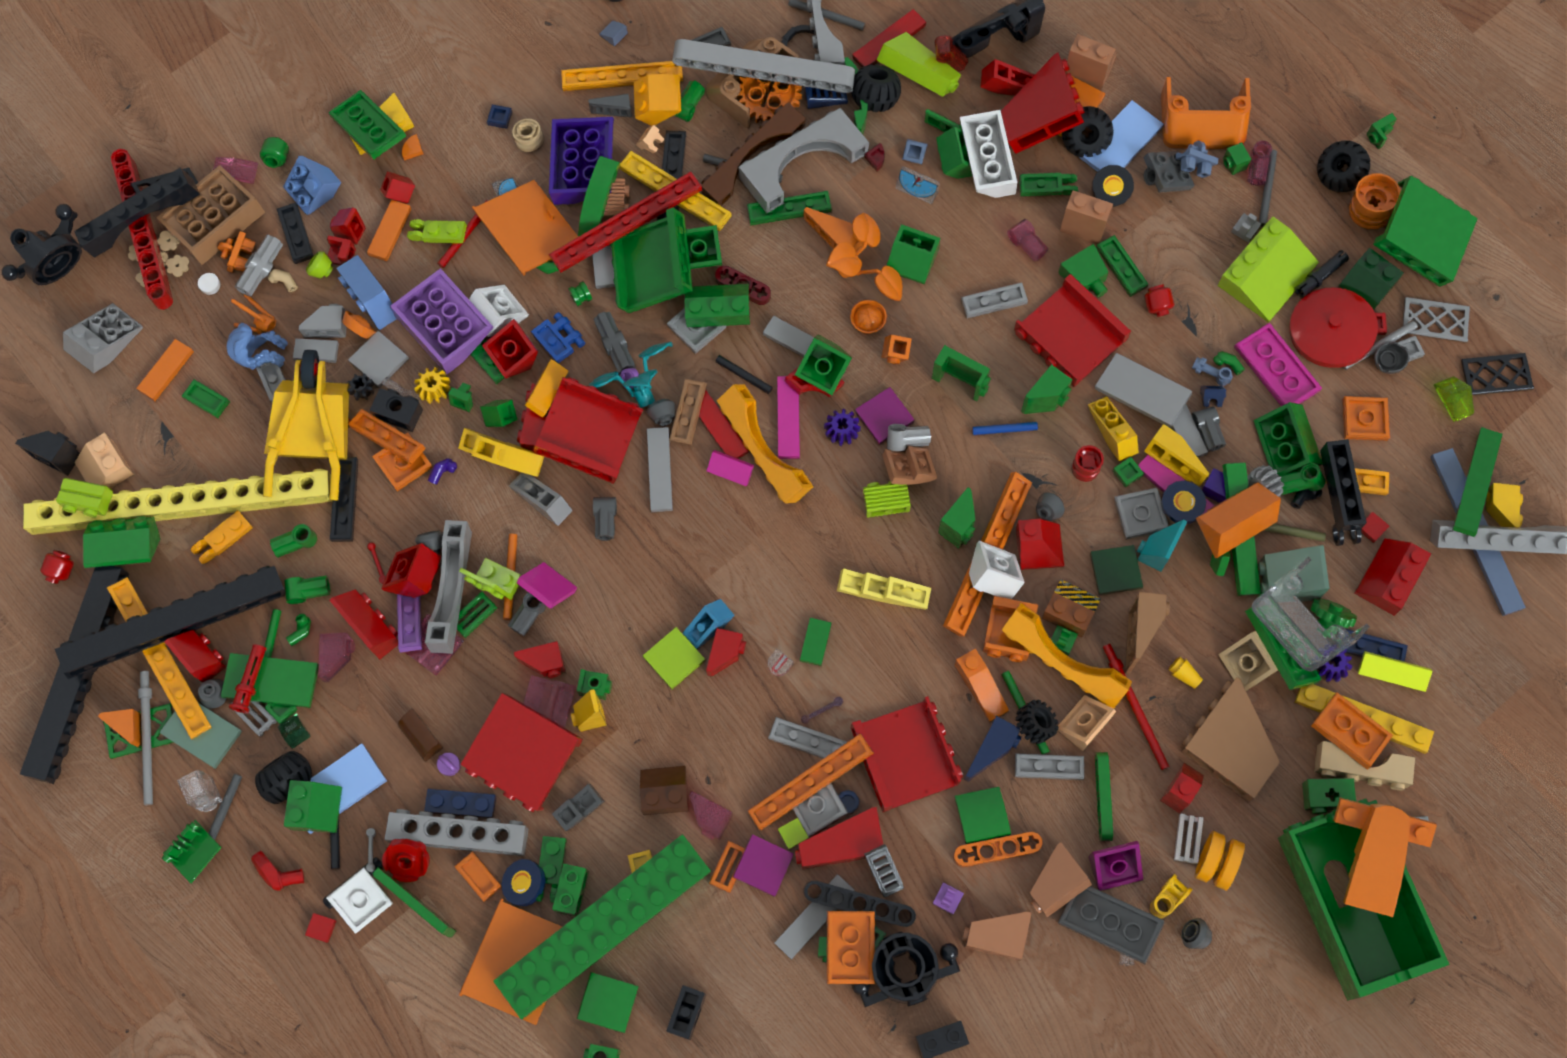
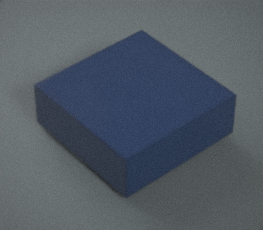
[487,104,512,129]

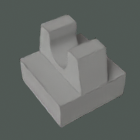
[1231,213,1261,243]

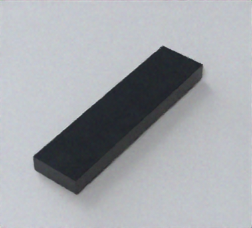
[330,457,359,542]

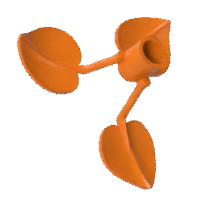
[826,213,903,301]

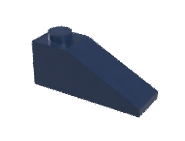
[964,716,1022,782]

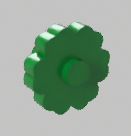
[1310,598,1357,637]

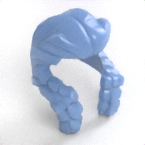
[227,323,288,370]

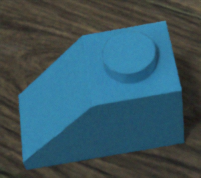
[683,599,735,649]

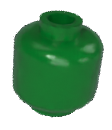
[260,137,289,168]

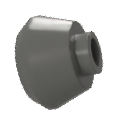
[647,399,675,426]
[1036,492,1065,521]
[415,530,443,554]
[198,678,227,709]
[1181,918,1212,949]

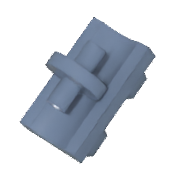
[1176,141,1219,178]

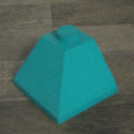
[1137,519,1188,572]

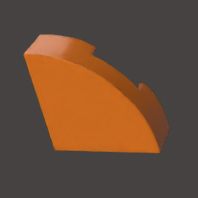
[402,134,423,161]

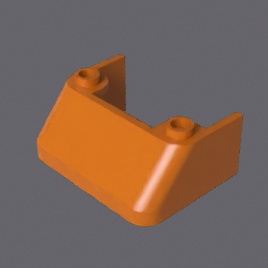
[1161,77,1251,149]

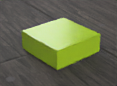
[778,818,809,850]

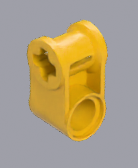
[1149,874,1193,919]

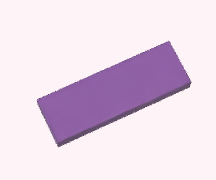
[397,594,422,653]

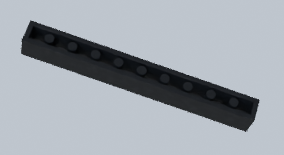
[20,566,129,784]
[55,566,286,679]

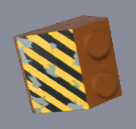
[1042,579,1101,638]

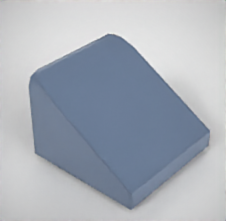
[599,21,628,47]
[902,139,928,164]

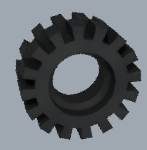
[1015,700,1059,744]

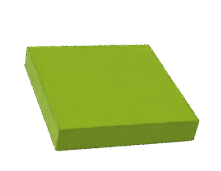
[643,627,706,689]

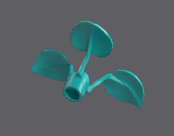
[588,342,673,408]

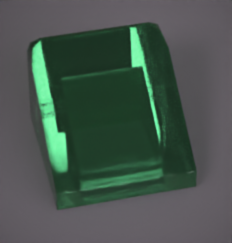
[278,714,310,749]

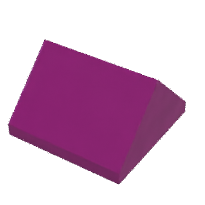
[1088,841,1143,891]

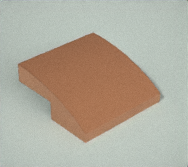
[882,446,937,485]

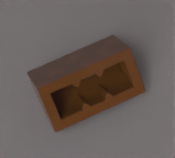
[398,708,443,762]

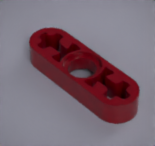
[715,266,771,305]

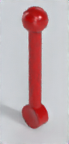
[367,542,386,584]

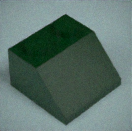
[1338,247,1404,310]

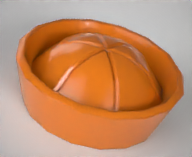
[850,300,887,335]
[342,311,376,339]

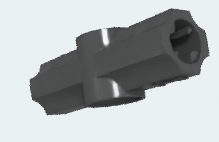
[594,312,636,375]

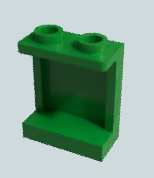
[932,345,991,402]

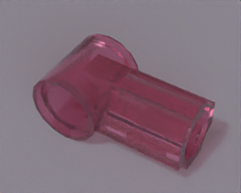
[1247,141,1272,186]
[1007,219,1049,261]

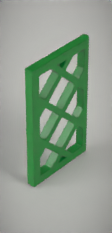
[103,703,174,759]

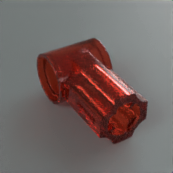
[934,35,968,72]

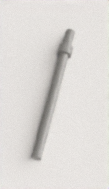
[138,671,153,805]

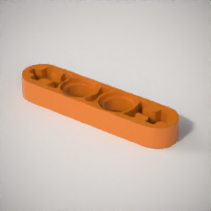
[953,832,1042,867]

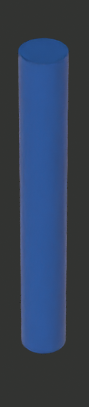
[972,422,1038,435]

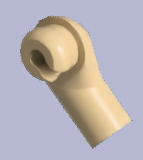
[268,269,298,292]

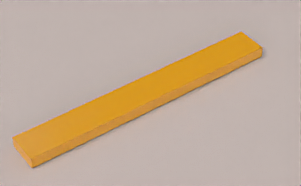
[107,577,212,740]

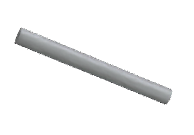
[1342,321,1418,370]

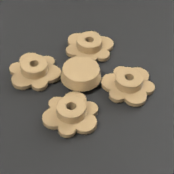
[128,230,189,287]

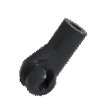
[1290,489,1322,509]

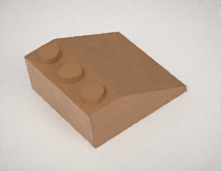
[1125,592,1170,675]

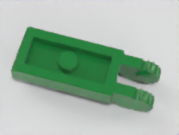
[1019,173,1078,197]
[536,836,567,903]

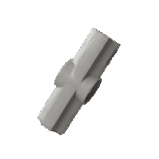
[234,234,283,297]

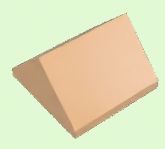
[1058,695,1116,751]

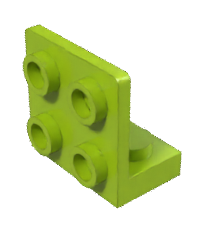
[459,558,522,600]

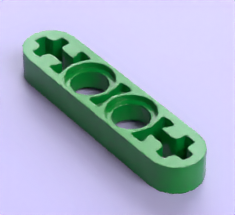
[1095,752,1113,841]

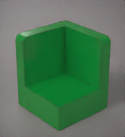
[480,399,518,427]

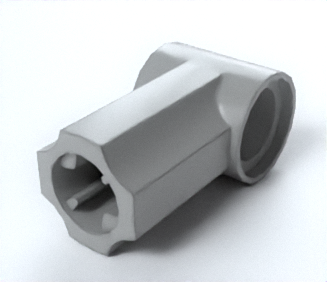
[887,424,931,451]

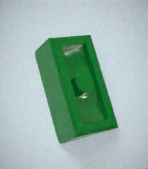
[924,109,962,132]

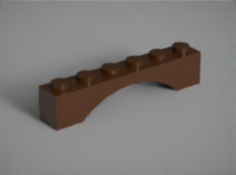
[701,102,806,207]

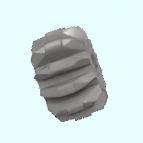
[1247,465,1284,497]

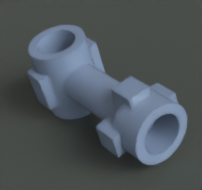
[1192,357,1233,386]

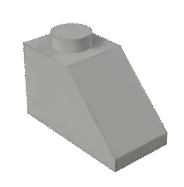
[299,304,347,338]

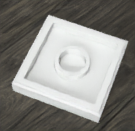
[326,867,393,934]

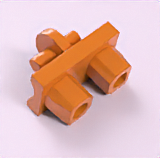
[217,231,256,273]

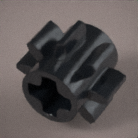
[347,373,374,401]

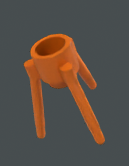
[231,295,276,334]

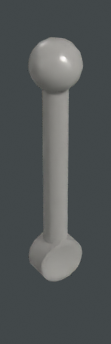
[366,828,376,872]

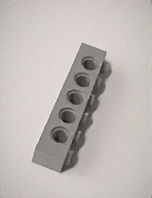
[385,809,529,856]

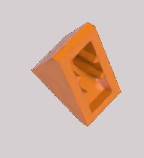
[98,709,141,747]

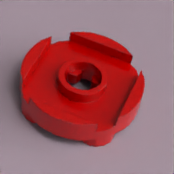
[382,839,430,882]

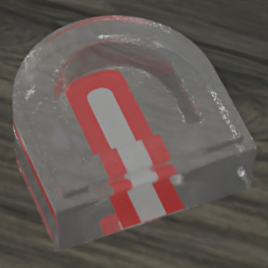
[767,649,794,676]

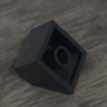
[15,431,80,476]

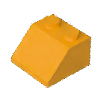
[634,74,681,126]

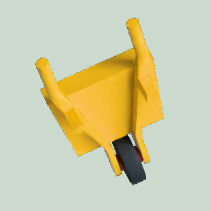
[263,350,349,501]

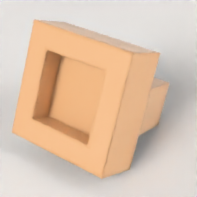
[636,125,664,153]

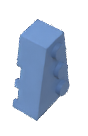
[336,255,396,330]

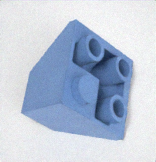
[283,156,341,215]

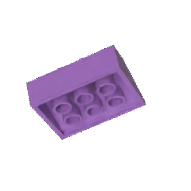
[390,268,493,375]

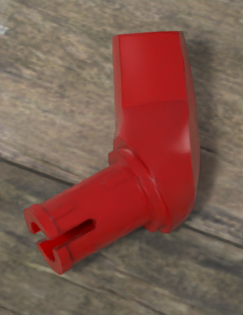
[251,851,304,891]

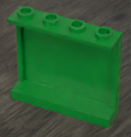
[1373,176,1478,287]
[610,207,693,313]

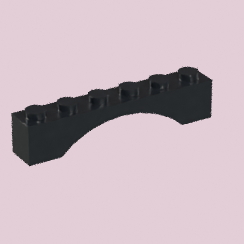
[74,167,200,258]

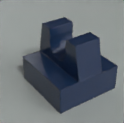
[1200,386,1226,407]

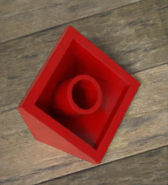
[482,319,538,378]

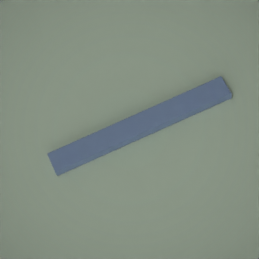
[1431,448,1526,616]

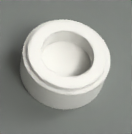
[198,273,221,295]

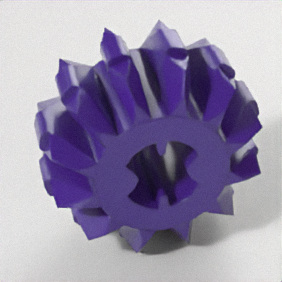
[824,409,861,446]
[1312,644,1352,682]

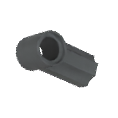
[1192,406,1226,452]
[593,497,617,541]
[508,592,546,637]

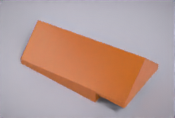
[1196,482,1281,558]

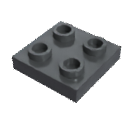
[1143,151,1195,193]

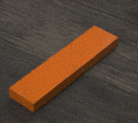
[348,409,426,465]

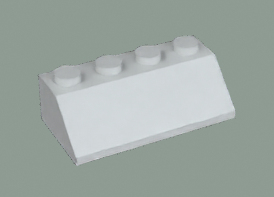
[960,110,1017,198]

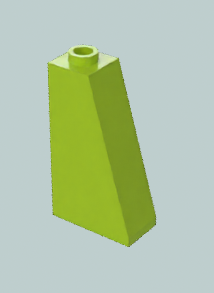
[877,32,961,97]

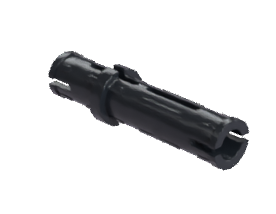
[1295,250,1349,298]

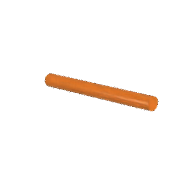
[503,533,518,620]

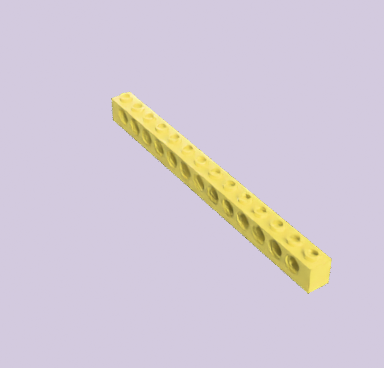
[23,469,332,535]

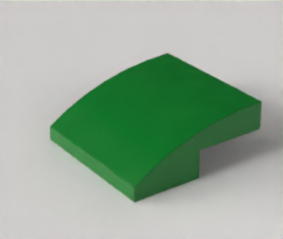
[955,787,1011,844]
[576,972,639,1033]

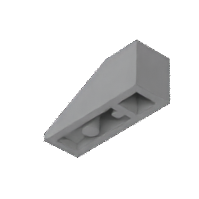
[509,472,573,526]

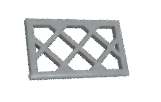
[1402,297,1470,342]

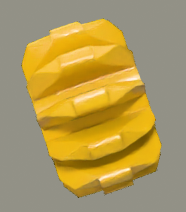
[414,367,451,404]

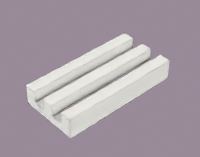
[1174,814,1203,864]

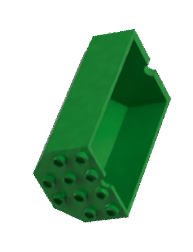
[1278,798,1450,1001]

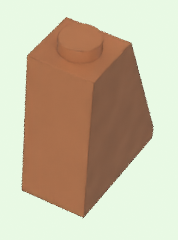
[1030,842,1092,917]
[962,912,1032,961]

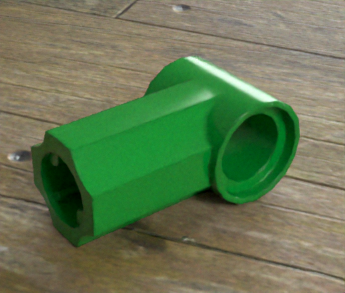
[674,80,705,122]
[1280,463,1326,495]
[270,524,317,558]
[284,575,331,604]

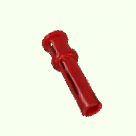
[229,644,267,714]

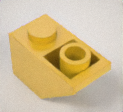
[1486,483,1523,528]

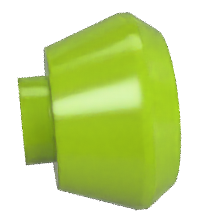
[306,251,333,279]

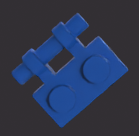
[531,312,586,364]

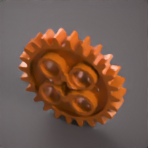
[737,77,802,123]

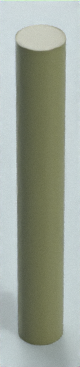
[1263,524,1326,542]

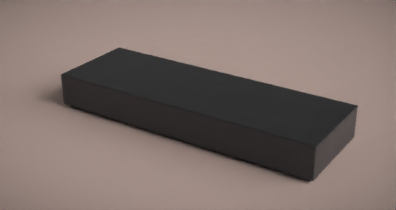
[277,202,314,264]

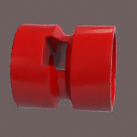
[1071,445,1104,482]

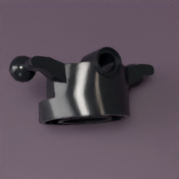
[1,204,82,285]
[852,931,960,1007]

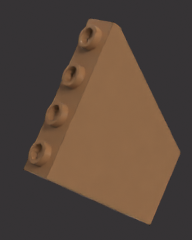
[1181,677,1280,802]

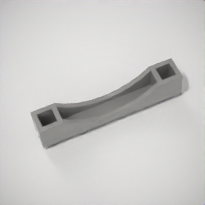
[807,0,845,65]
[425,520,472,654]
[1430,520,1567,554]

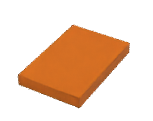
[1311,692,1393,770]
[827,911,875,984]

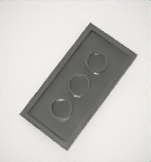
[1058,886,1165,965]

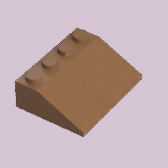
[156,165,265,265]

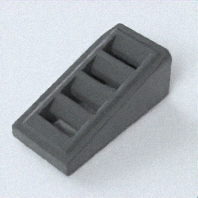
[588,94,632,117]
[864,844,904,897]

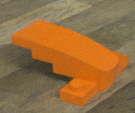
[1334,798,1437,917]

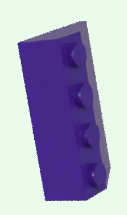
[549,117,614,205]

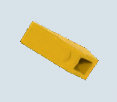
[1088,397,1139,461]

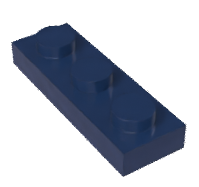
[424,789,496,818]

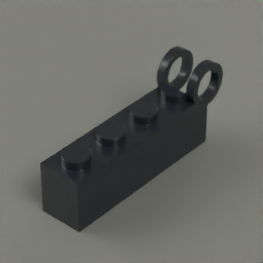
[1320,439,1367,546]

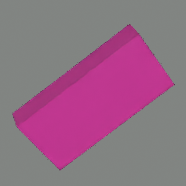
[707,450,754,486]

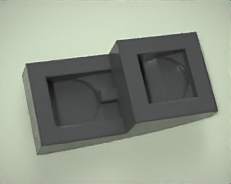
[552,784,605,831]

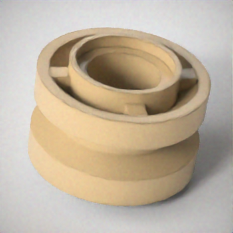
[512,119,544,152]

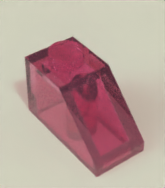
[318,633,355,682]
[689,791,733,840]

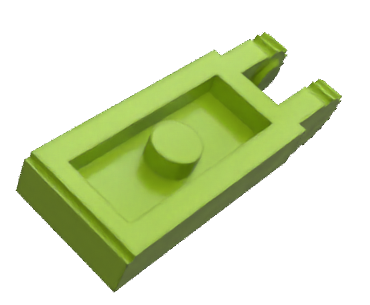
[407,219,467,243]

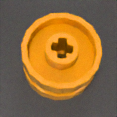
[1194,830,1245,891]

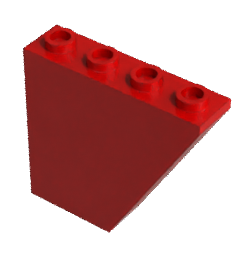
[1001,53,1085,154]

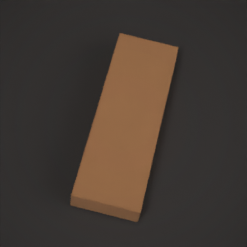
[669,378,707,446]

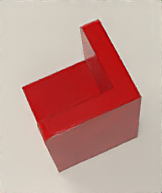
[380,171,415,204]
[327,236,356,266]

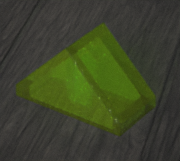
[1434,376,1474,422]

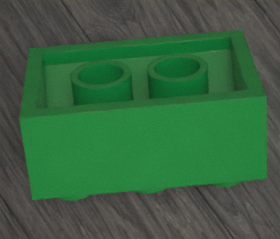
[685,284,750,327]
[1253,402,1323,476]
[83,516,161,568]

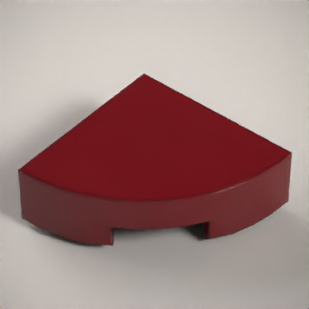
[864,143,885,171]

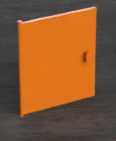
[472,180,578,276]
[459,898,562,1025]

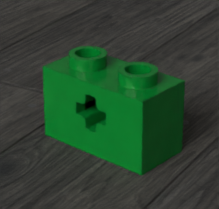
[1302,778,1356,814]

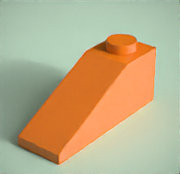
[804,207,863,252]
[954,648,1009,722]

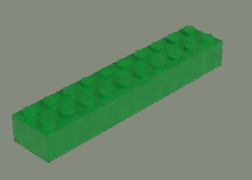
[493,834,711,1020]

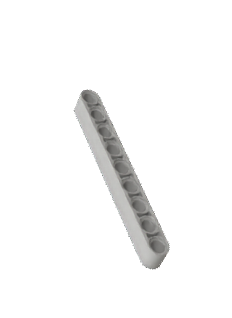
[672,39,855,93]

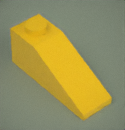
[1144,424,1209,487]
[571,689,607,732]

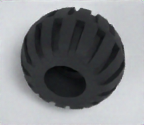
[851,64,901,112]
[1062,106,1114,157]
[1317,140,1371,192]
[255,751,312,804]

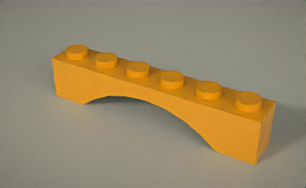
[717,384,814,504]
[1002,603,1132,709]

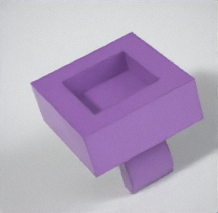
[933,882,964,915]

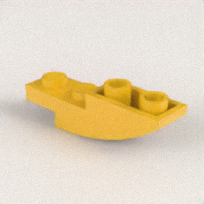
[458,428,544,477]

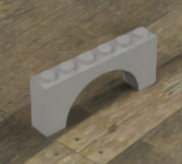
[739,108,869,213]

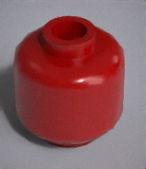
[1144,284,1175,317]
[40,550,74,584]

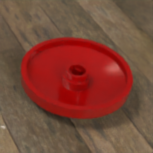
[1289,287,1378,368]

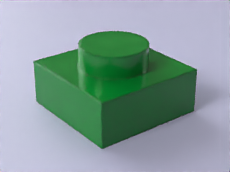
[1112,457,1144,488]

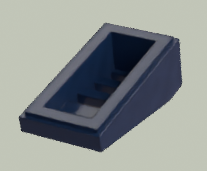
[805,87,848,109]

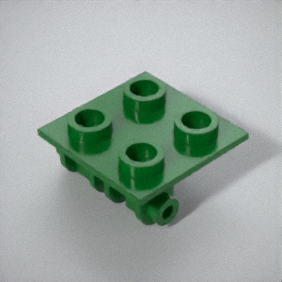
[162,820,222,883]

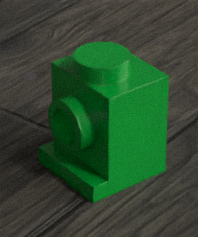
[577,669,612,700]

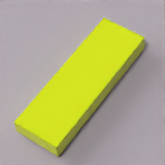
[1358,651,1433,692]

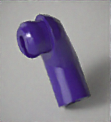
[427,458,457,485]

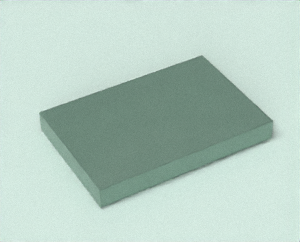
[160,703,242,769]

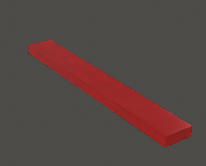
[549,171,702,273]

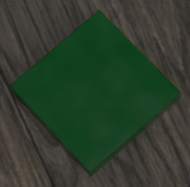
[1090,545,1143,595]

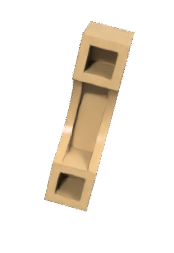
[1314,741,1415,791]

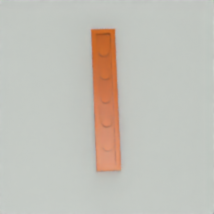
[748,734,874,831]

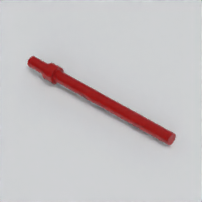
[1102,644,1170,770]

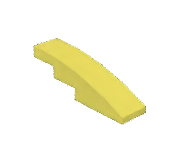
[837,568,931,610]

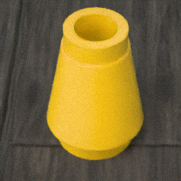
[1168,657,1203,689]

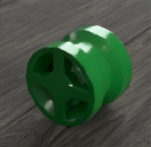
[568,281,593,307]

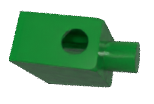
[1058,244,1108,298]

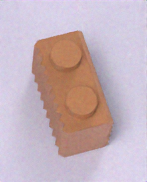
[602,178,630,222]

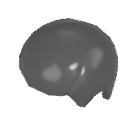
[1374,342,1410,374]

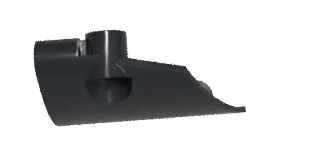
[939,0,1045,59]

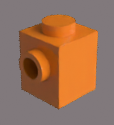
[881,335,912,364]

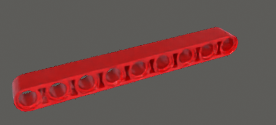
[111,149,173,310]

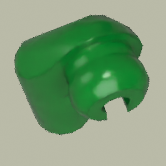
[1213,351,1245,375]

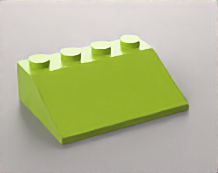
[1217,216,1319,323]

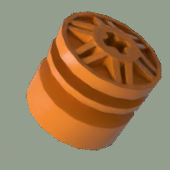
[1349,173,1401,229]

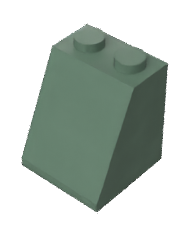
[1258,545,1330,603]

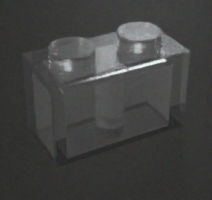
[177,769,222,812]

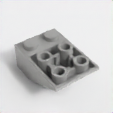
[63,303,143,373]

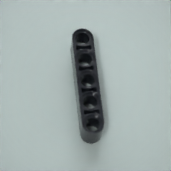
[803,880,916,927]

